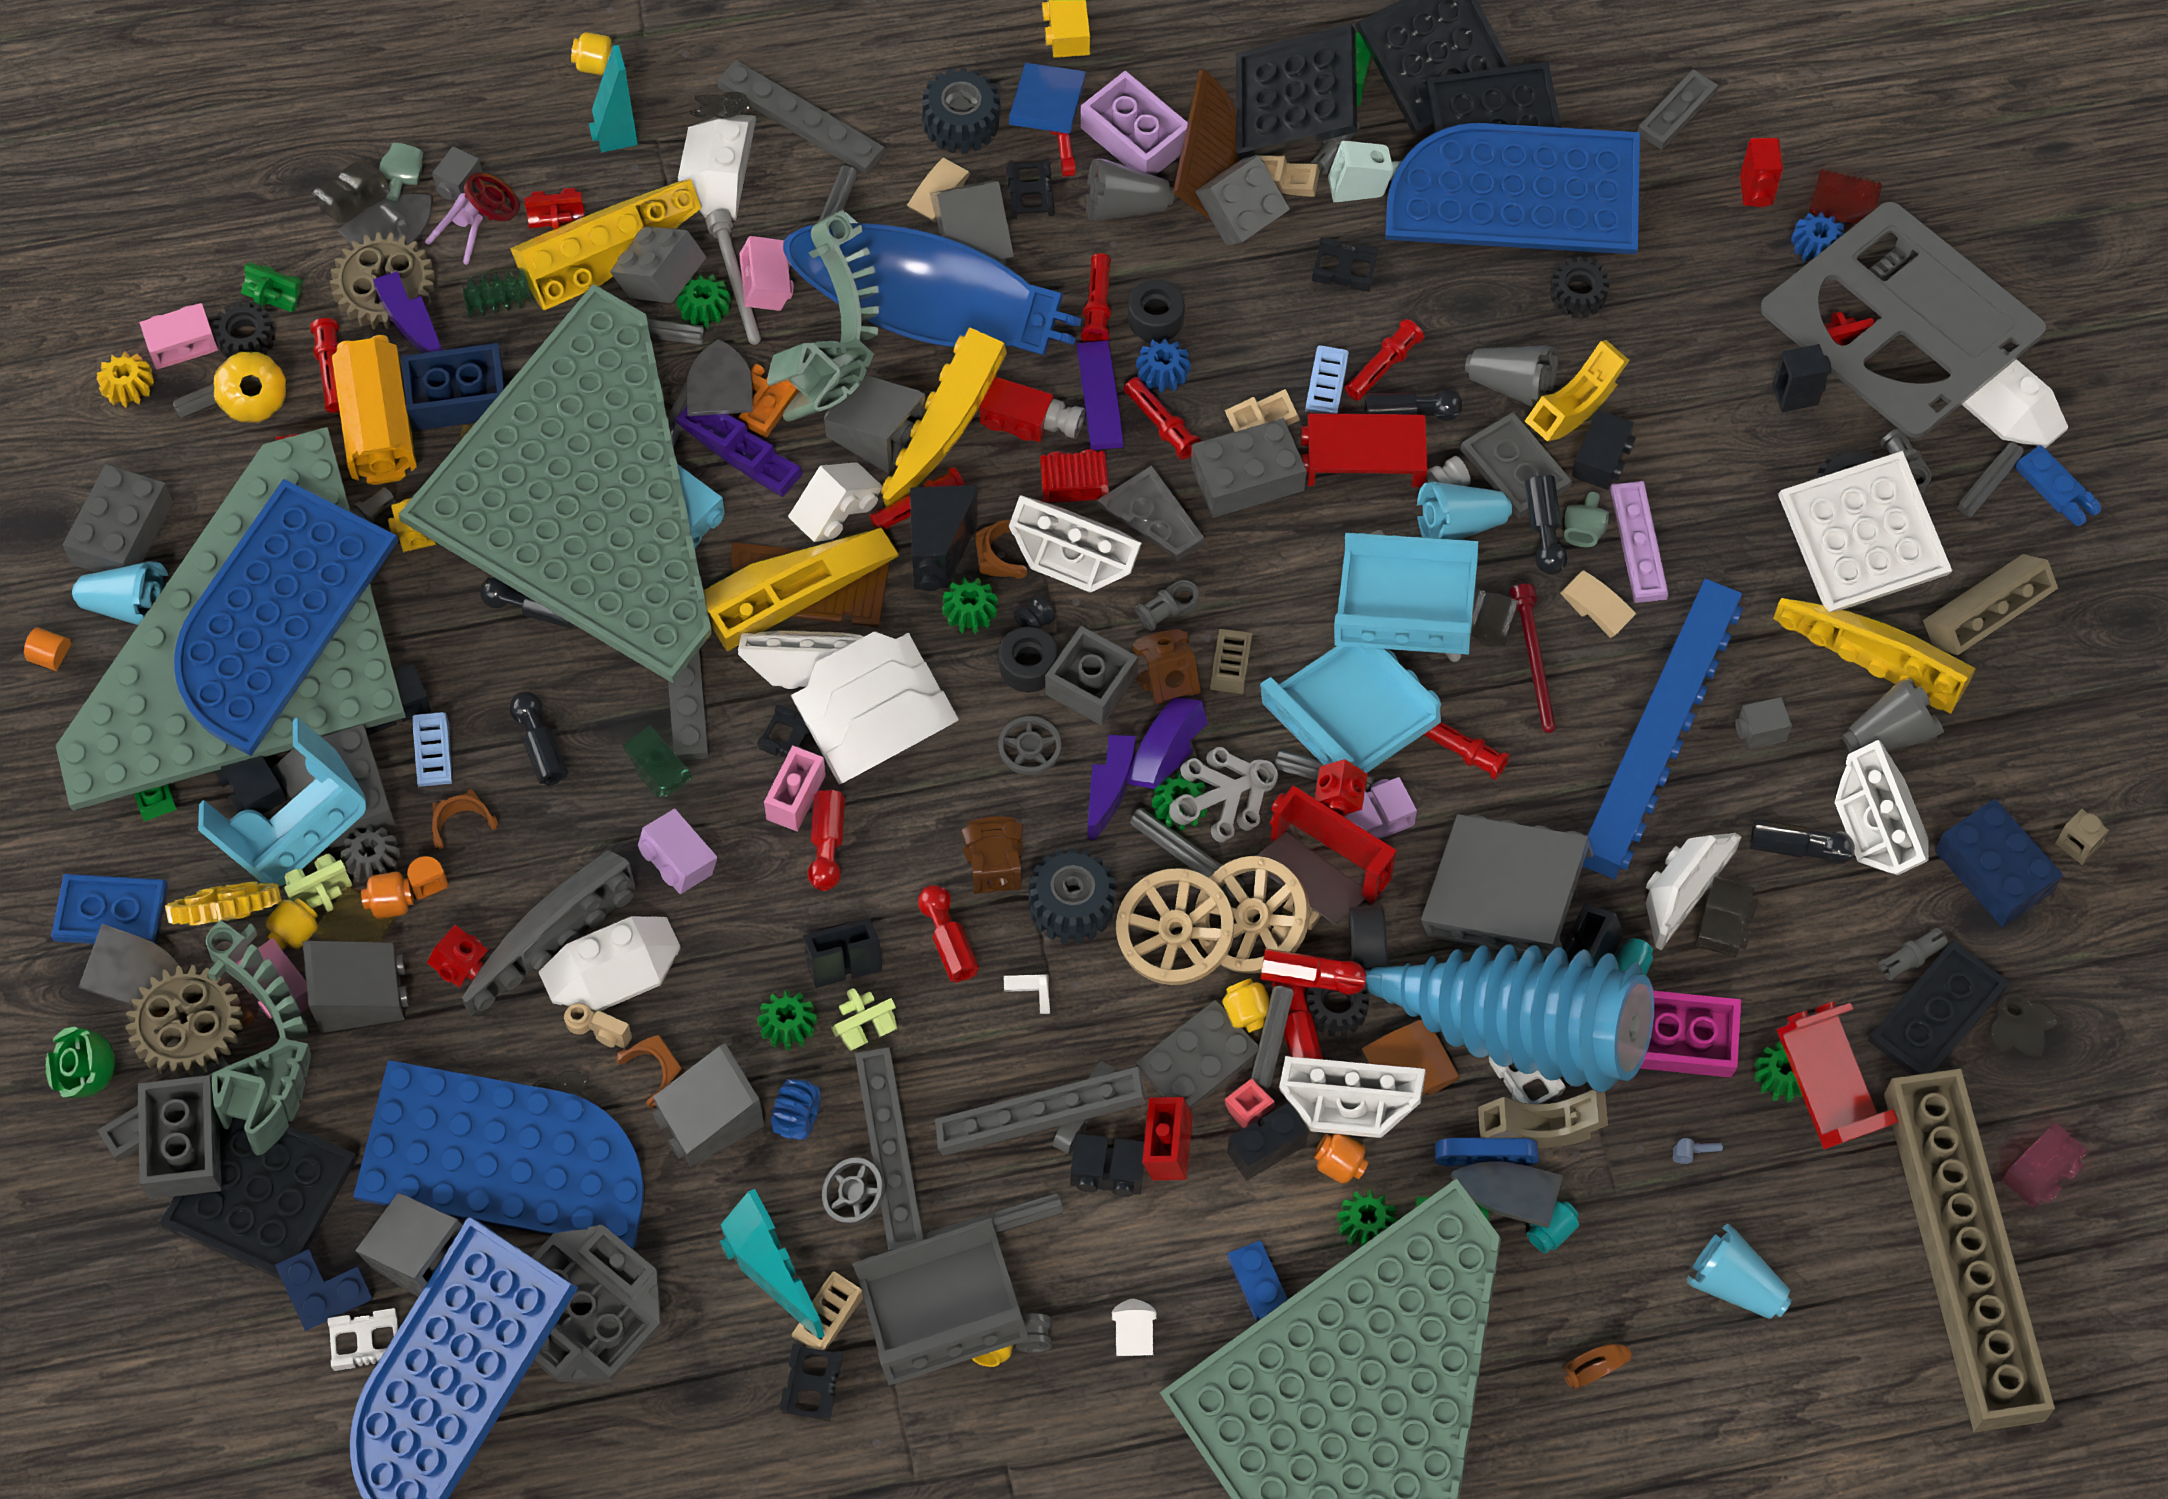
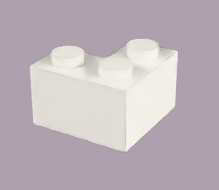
[788,462,883,542]

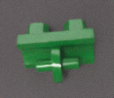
[241,262,303,312]

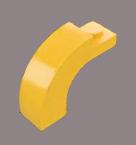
[1525,340,1630,441]

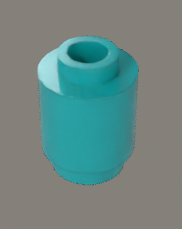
[1616,938,1653,975]
[1526,1201,1579,1254]

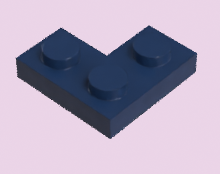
[275,1249,372,1331]

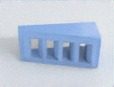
[1305,346,1349,414]
[413,712,452,787]

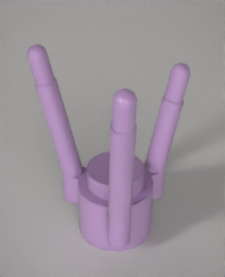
[425,193,483,265]

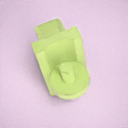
[284,853,353,912]
[831,988,897,1051]

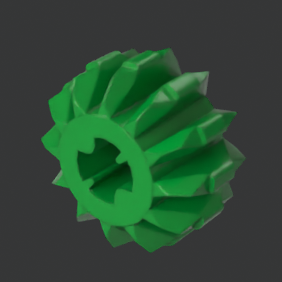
[676,273,731,329]
[942,577,998,635]
[1152,771,1207,831]
[757,990,817,1052]
[1754,1041,1803,1103]
[1336,1189,1398,1248]

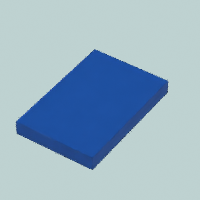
[1009,63,1086,133]
[51,874,168,945]

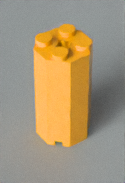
[332,335,417,485]

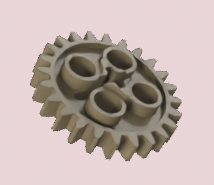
[330,232,435,329]
[126,965,244,1077]

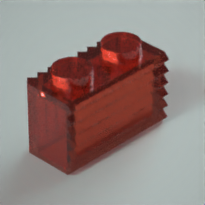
[1809,169,1882,224]

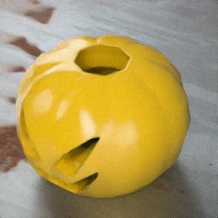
[214,352,286,423]

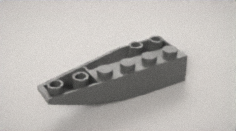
[462,850,637,1016]

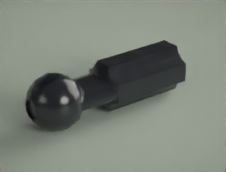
[1365,389,1462,421]
[1525,475,1568,575]
[480,577,574,629]
[510,692,568,786]
[1750,819,1855,864]

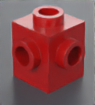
[1315,759,1368,817]
[427,925,488,988]

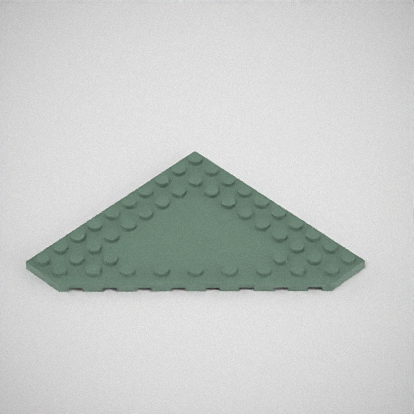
[399,284,711,683]
[56,427,406,811]
[1159,1178,1501,1499]

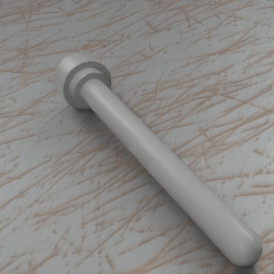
[705,210,761,345]

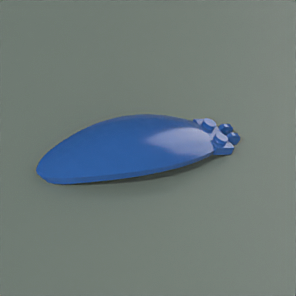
[783,223,1082,356]

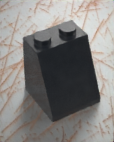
[910,485,978,591]

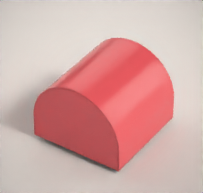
[1225,1078,1275,1128]

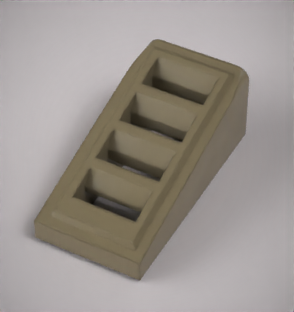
[1210,629,1252,694]

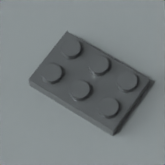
[1460,412,1572,519]
[1136,1000,1259,1111]

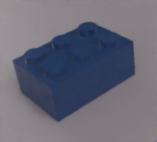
[401,343,506,431]
[1935,798,2063,927]

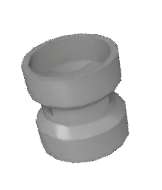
[1044,399,1085,439]
[1426,456,1471,486]

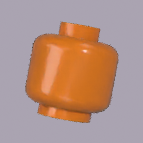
[361,872,414,919]
[1313,1133,1369,1184]

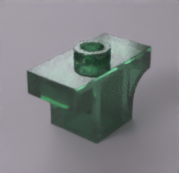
[623,726,692,798]

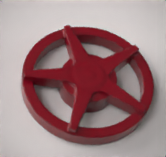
[464,172,519,222]

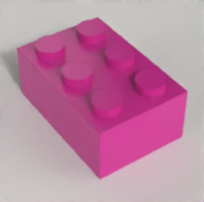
[1640,991,1741,1078]

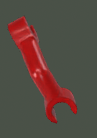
[1050,131,1076,177]

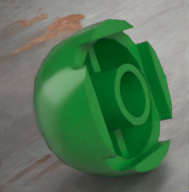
[46,1027,115,1099]

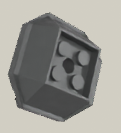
[532,1225,661,1382]

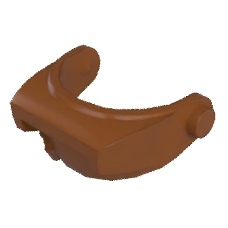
[975,519,1027,579]
[432,789,499,850]
[616,1035,685,1109]
[1561,1343,1632,1390]

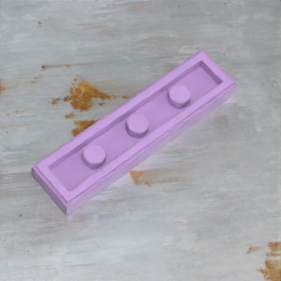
[1610,481,1668,603]

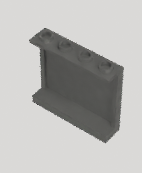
[1421,814,1594,959]
[853,1218,1029,1386]

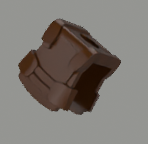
[1132,629,1201,705]
[961,816,1023,894]

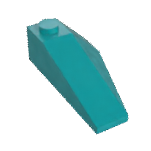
[588,45,638,153]
[719,1189,825,1339]

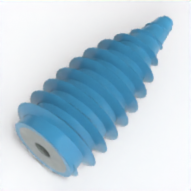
[1365,944,1654,1092]

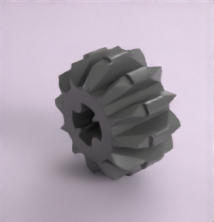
[341,824,401,883]

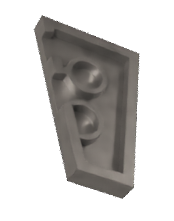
[1097,466,1206,561]

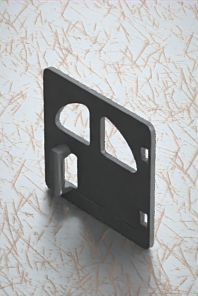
[1761,202,2046,438]

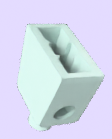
[1328,141,1402,202]

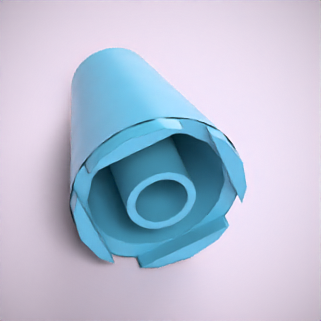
[1417,482,1512,540]
[72,562,168,625]
[1687,1224,1792,1319]

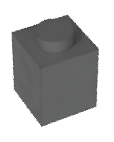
[432,146,482,201]
[1736,697,1792,750]

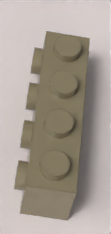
[1923,554,2058,655]

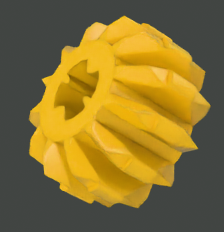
[97,351,154,408]

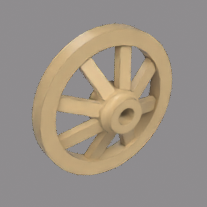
[1195,856,1310,974]
[1116,869,1234,985]

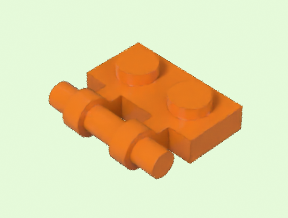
[728,364,799,438]

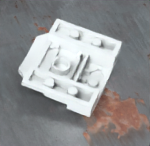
[791,632,959,785]

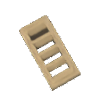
[792,1271,863,1351]

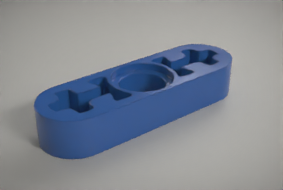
[1435,1138,1539,1166]

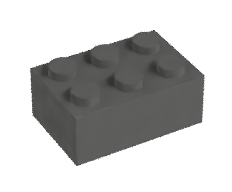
[1191,418,1306,518]
[63,464,173,573]
[138,1075,221,1199]

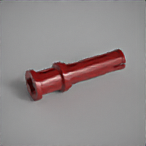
[1081,253,1111,342]
[310,318,340,413]
[1345,319,1424,401]
[1123,377,1202,460]
[869,467,965,531]
[1423,722,1510,780]

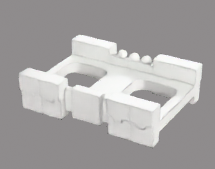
[1489,1056,1566,1104]
[328,1308,398,1371]

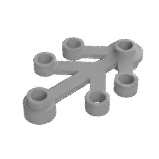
[1169,747,1278,842]

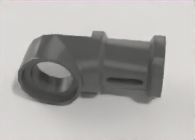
[1880,429,1932,494]
[1135,580,1199,632]

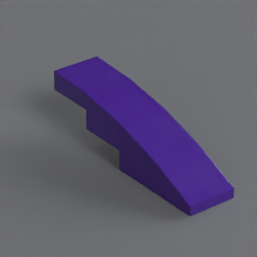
[1076,340,1123,450]
[675,407,803,497]

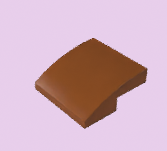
[1362,1020,1461,1096]

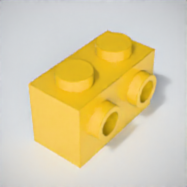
[1042,0,1090,58]

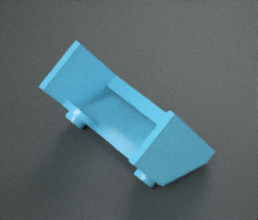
[198,717,366,886]

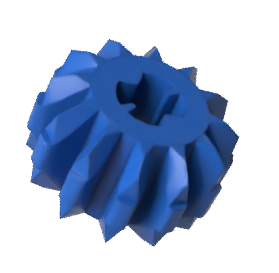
[1791,211,1845,263]
[1136,337,1191,394]
[771,1079,822,1140]

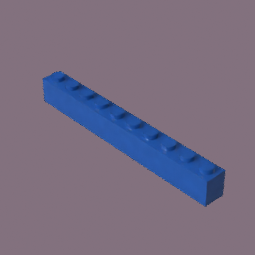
[1583,579,1744,880]

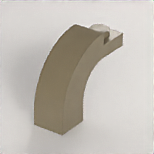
[1478,1090,1608,1148]

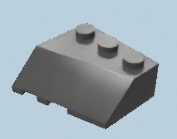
[271,724,396,849]

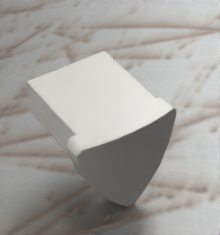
[1004,974,1050,1014]
[1112,1299,1156,1356]

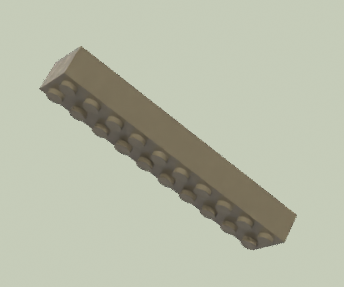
[1884,1069,2055,1433]

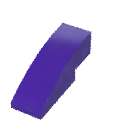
[373,271,442,353]
[1126,697,1208,789]
[1088,735,1136,840]

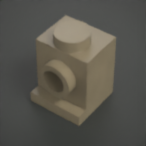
[2055,809,2109,865]

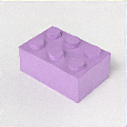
[1081,71,1188,176]

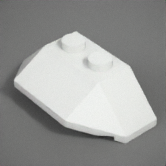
[678,113,756,221]
[1962,348,2068,449]
[1009,495,1142,592]
[738,631,863,689]
[1835,740,1928,875]
[1646,833,1741,950]
[539,916,680,1013]
[1279,1056,1426,1138]

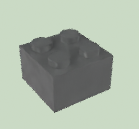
[1195,155,1290,245]
[610,226,707,303]
[1045,626,1138,726]

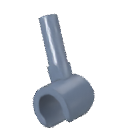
[1673,1138,1723,1164]

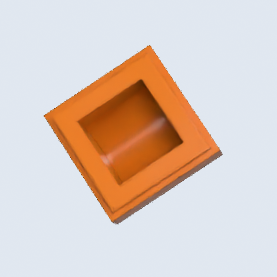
[24,627,72,671]
[407,856,449,900]

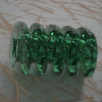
[462,267,532,318]

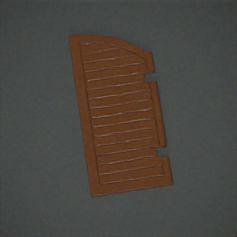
[1173,69,1239,221]
[731,542,890,627]

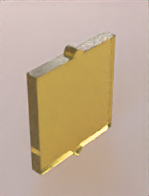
[315,887,396,943]

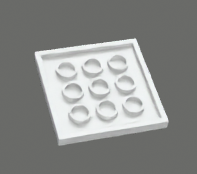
[1778,451,1952,612]

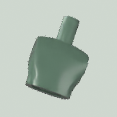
[379,143,423,201]
[1564,492,1609,547]

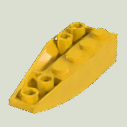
[510,178,702,310]
[881,327,1007,507]
[703,528,898,652]
[1773,598,1976,714]

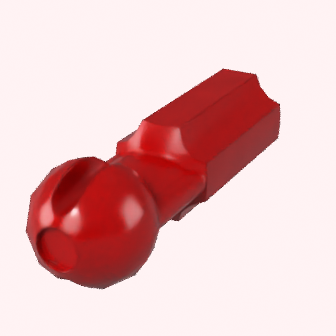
[807,790,845,891]
[917,885,979,983]
[1261,948,1367,995]
[1272,981,1323,1060]

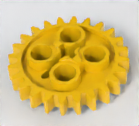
[165,881,281,925]

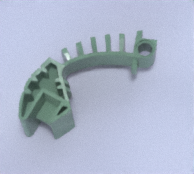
[767,210,879,422]
[206,920,311,1155]

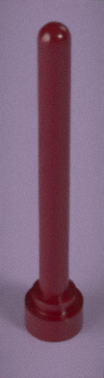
[1509,584,1556,733]

